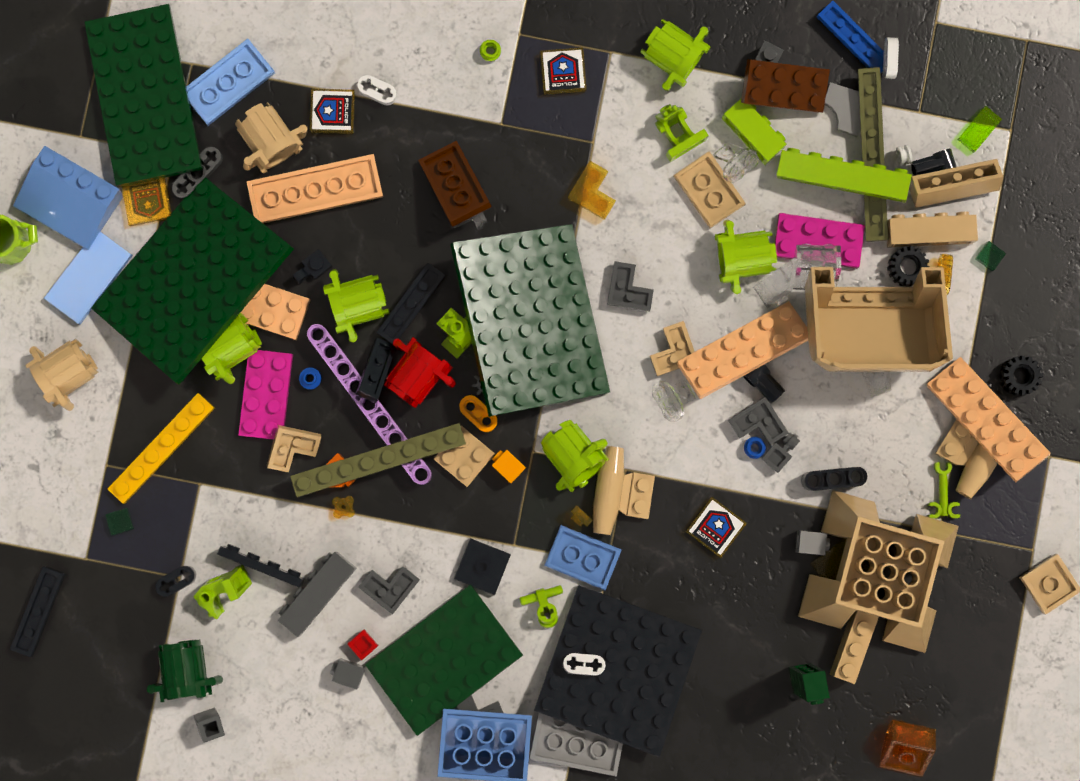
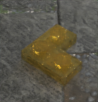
[568,161,616,220]

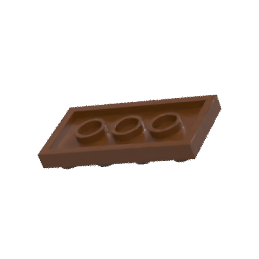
[741,59,830,113]
[418,141,492,227]

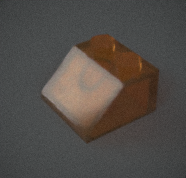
[879,719,936,777]

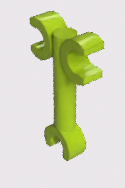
[927,462,960,518]

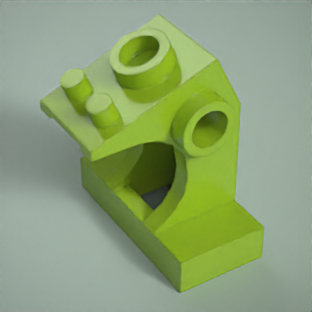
[655,104,709,162]
[437,308,472,359]
[193,565,252,619]

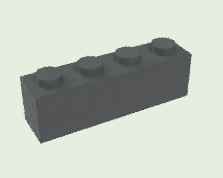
[278,552,357,637]

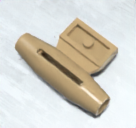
[936,419,998,499]
[593,446,655,535]

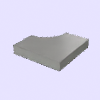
[824,82,861,137]

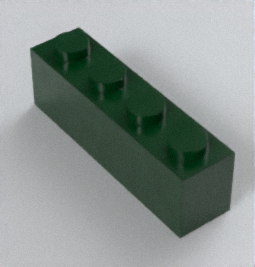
[789,663,830,705]

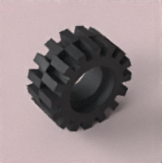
[887,246,930,287]
[1000,356,1043,396]

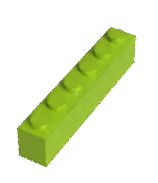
[777,148,912,203]

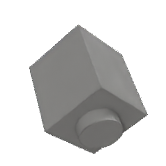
[795,531,830,555]

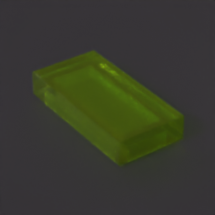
[957,106,1002,153]

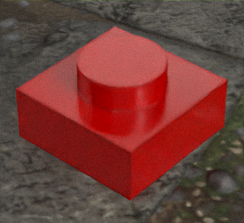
[348,629,379,661]

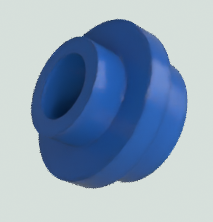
[299,368,321,389]
[744,437,766,459]

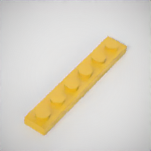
[108,393,215,504]

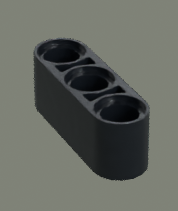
[801,467,868,491]

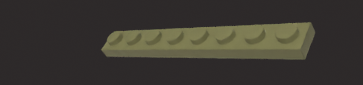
[858,67,888,242]
[290,423,466,497]

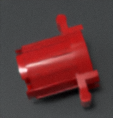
[384,337,456,409]

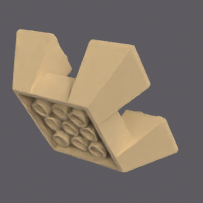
[798,490,959,653]

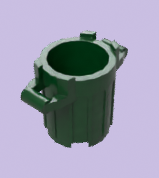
[147,639,223,702]

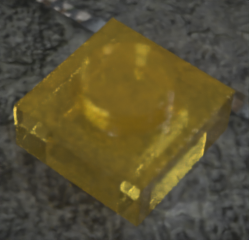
[570,505,593,527]

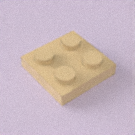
[434,426,495,487]
[1019,554,1080,615]

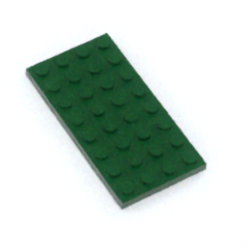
[85,4,203,187]

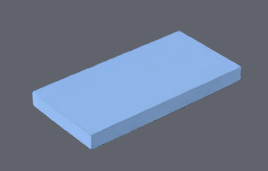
[186,39,275,126]
[44,232,133,324]

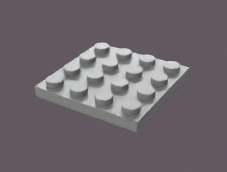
[530,672,623,776]

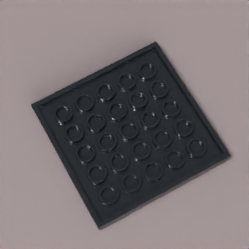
[534,585,702,757]

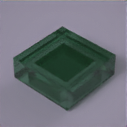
[975,241,1006,271]
[105,508,134,536]

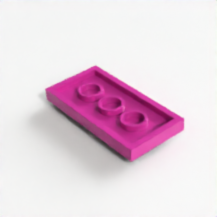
[775,213,865,268]
[238,350,293,440]

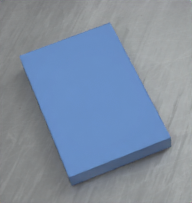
[544,525,621,590]

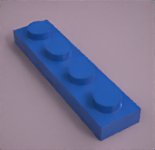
[817,1,884,74]

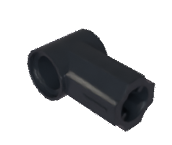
[911,148,957,176]
[743,364,785,403]

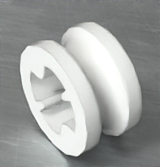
[896,145,912,166]

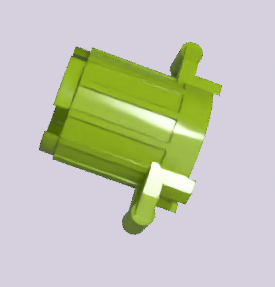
[640,19,711,91]
[0,215,38,265]
[714,220,777,294]
[323,269,389,342]
[202,313,262,384]
[541,420,609,492]

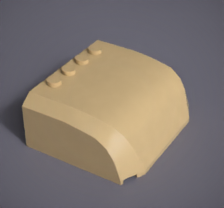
[804,267,953,372]

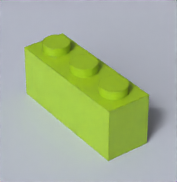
[722,99,787,165]

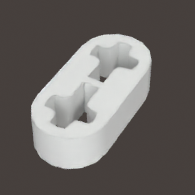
[883,37,899,79]
[357,75,397,105]
[563,653,605,676]

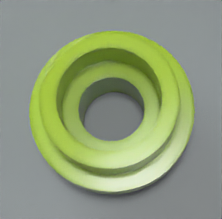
[480,40,501,62]

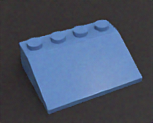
[13,146,124,250]
[437,709,532,781]

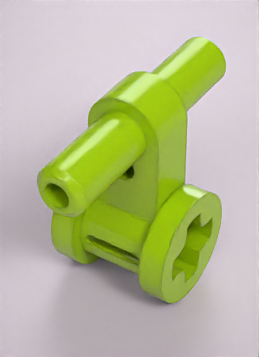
[519,585,563,628]

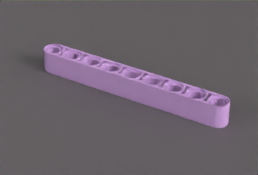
[307,324,432,485]

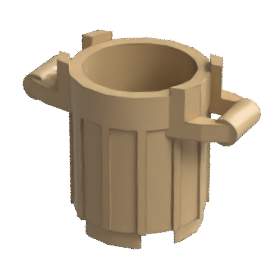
[235,102,307,173]
[25,339,99,411]

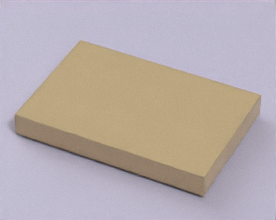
[673,151,746,229]

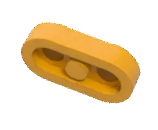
[459,395,497,432]

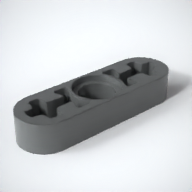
[172,147,223,200]

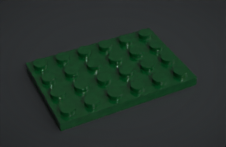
[365,585,523,736]

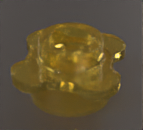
[332,496,355,519]

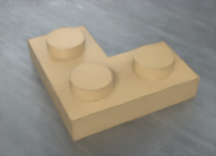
[650,321,695,376]
[267,425,321,472]

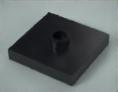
[454,538,511,595]

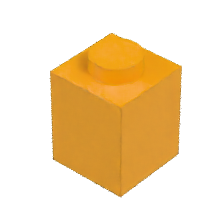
[492,450,526,484]

